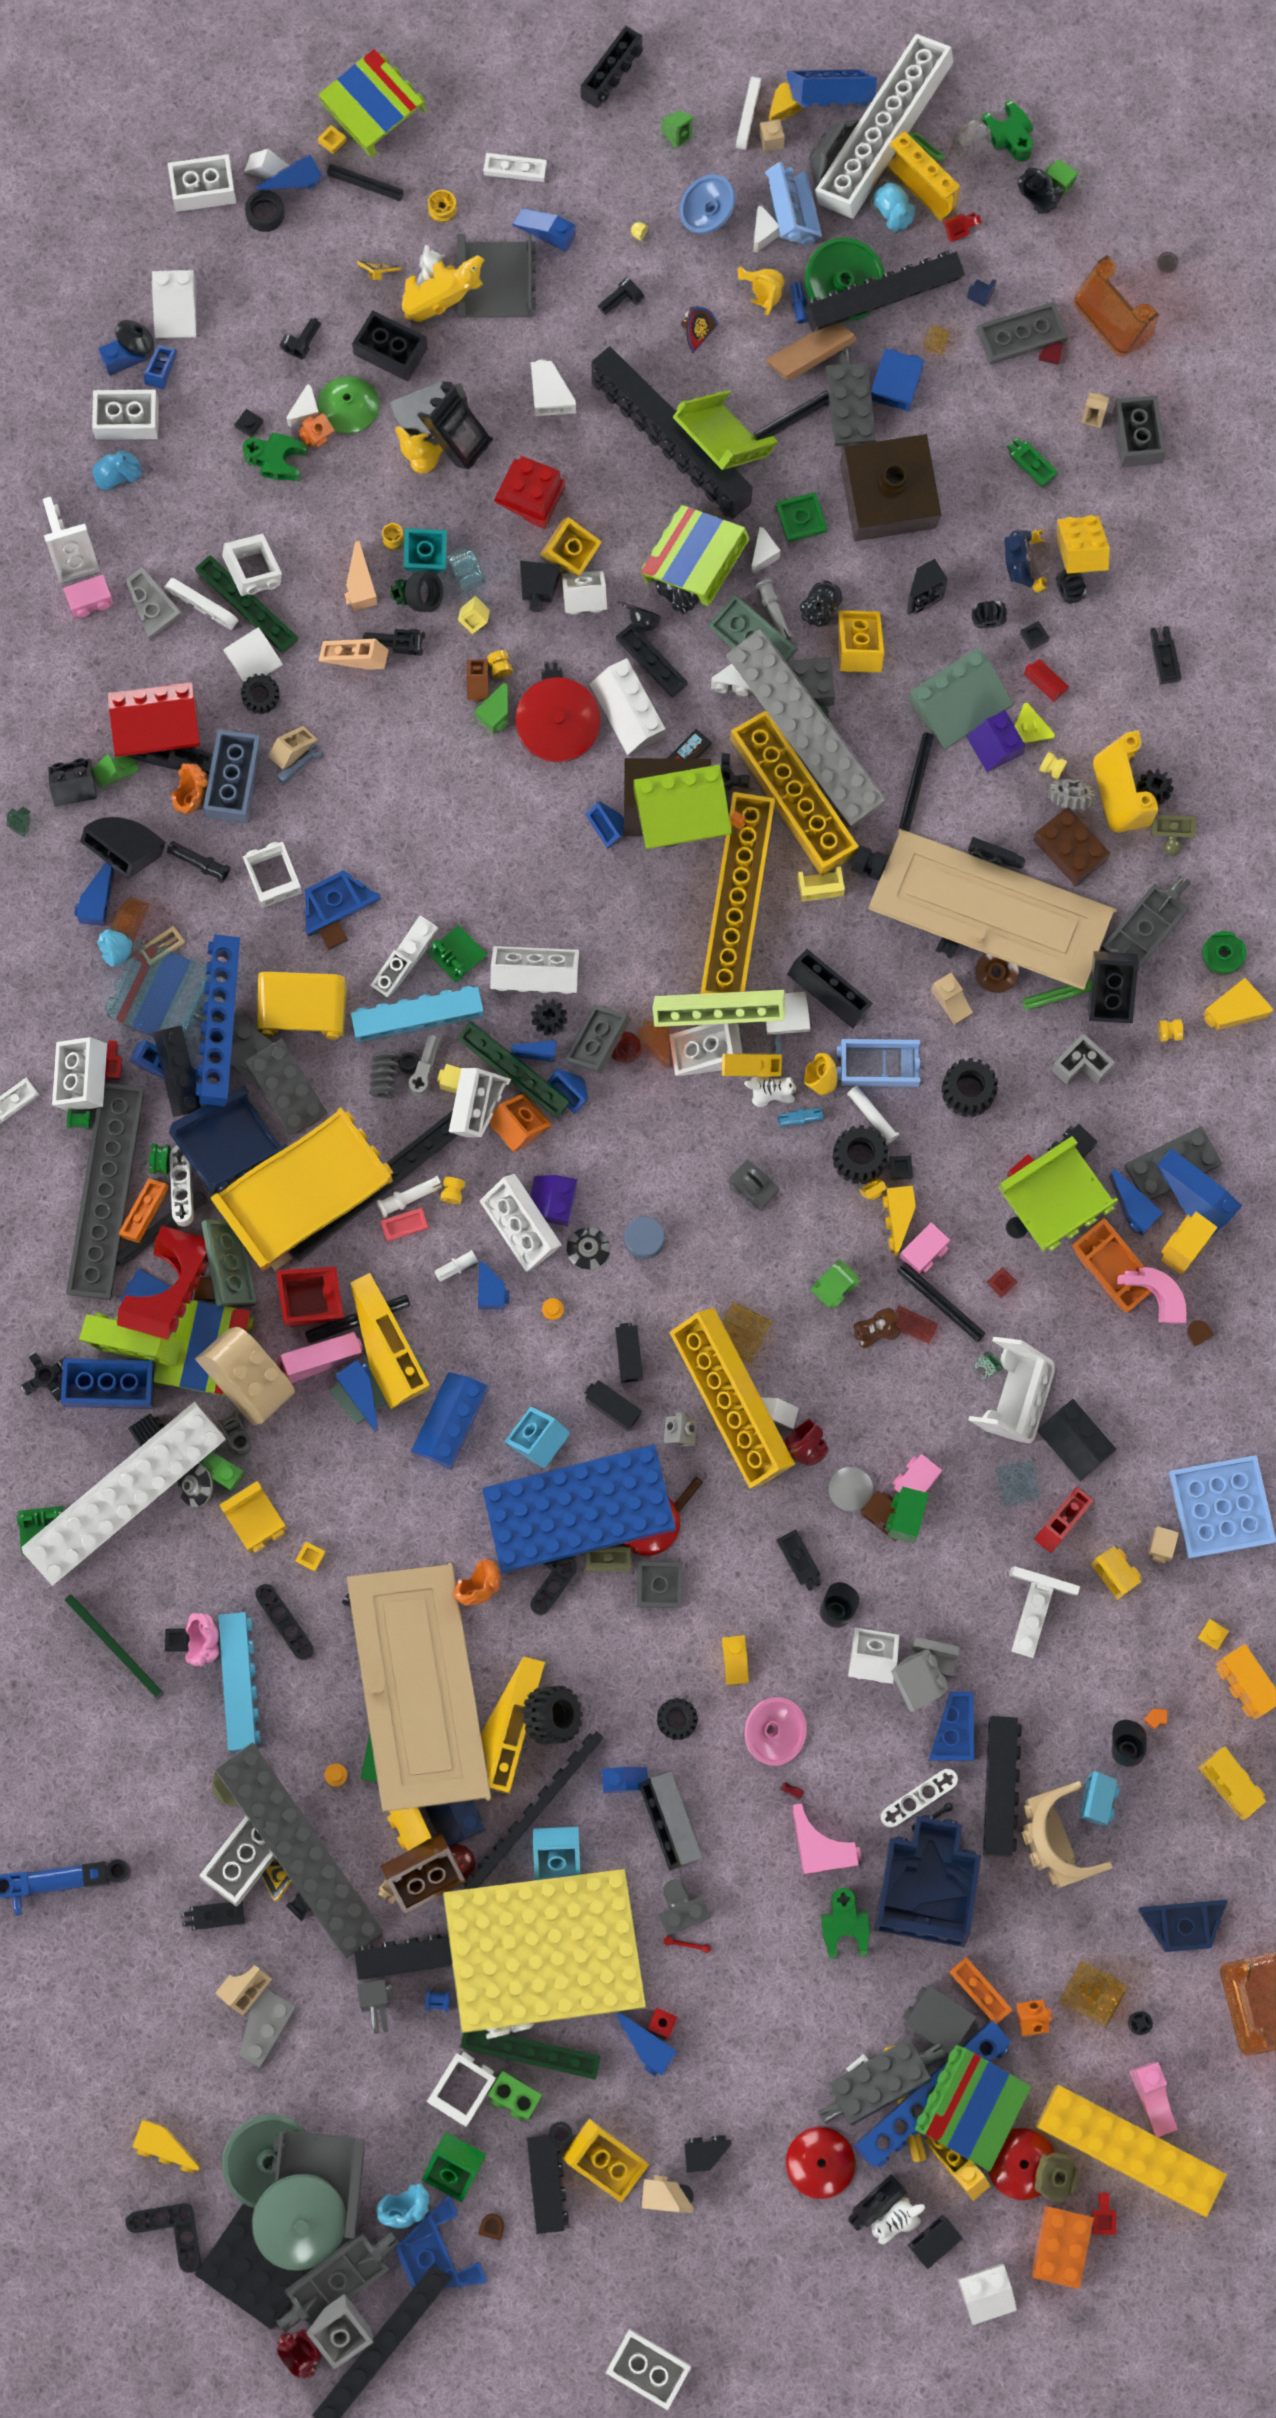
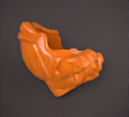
[171,763,209,814]
[453,1558,501,1606]

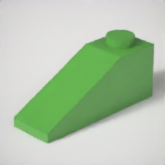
[199,1452,245,1493]

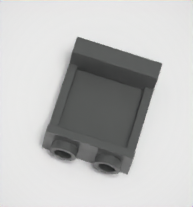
[902,1985,976,2056]

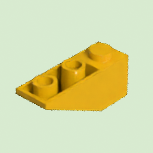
[721,1053,782,1077]
[882,1186,916,1257]
[132,2120,201,2174]
[925,2137,990,2201]

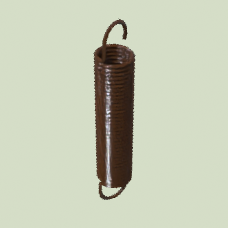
[675,1472,706,1512]

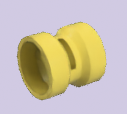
[1039,752,1068,780]

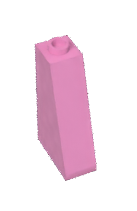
[275,1332,363,1383]

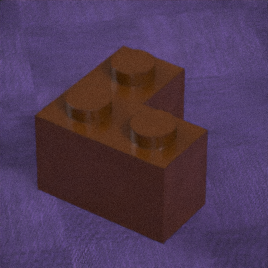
[860,1490,897,1541]

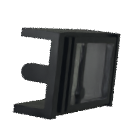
[417,384,493,470]

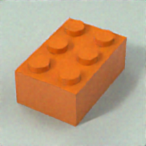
[1030,2206,1094,2289]

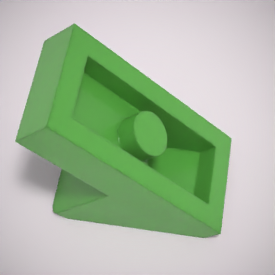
[92,754,139,788]

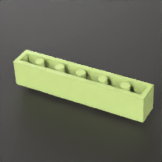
[652,990,786,1027]

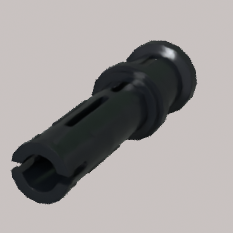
[167,841,231,883]

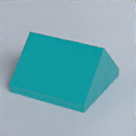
[404,528,447,574]

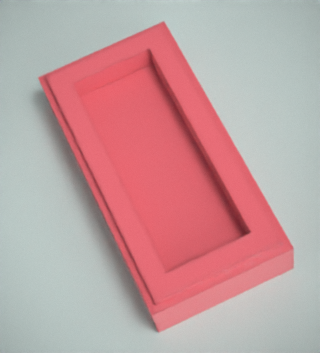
[380,1208,429,1242]

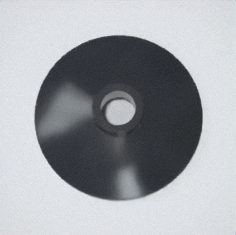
[115,320,154,354]

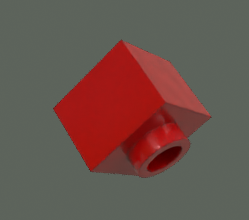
[647,2008,678,2039]

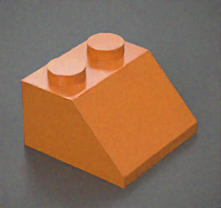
[489,1093,552,1152]

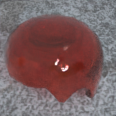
[611,1031,642,1064]
[449,1844,476,1880]

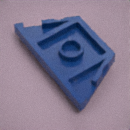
[305,870,381,937]

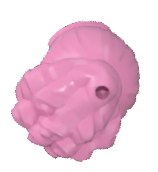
[185,1613,221,1667]

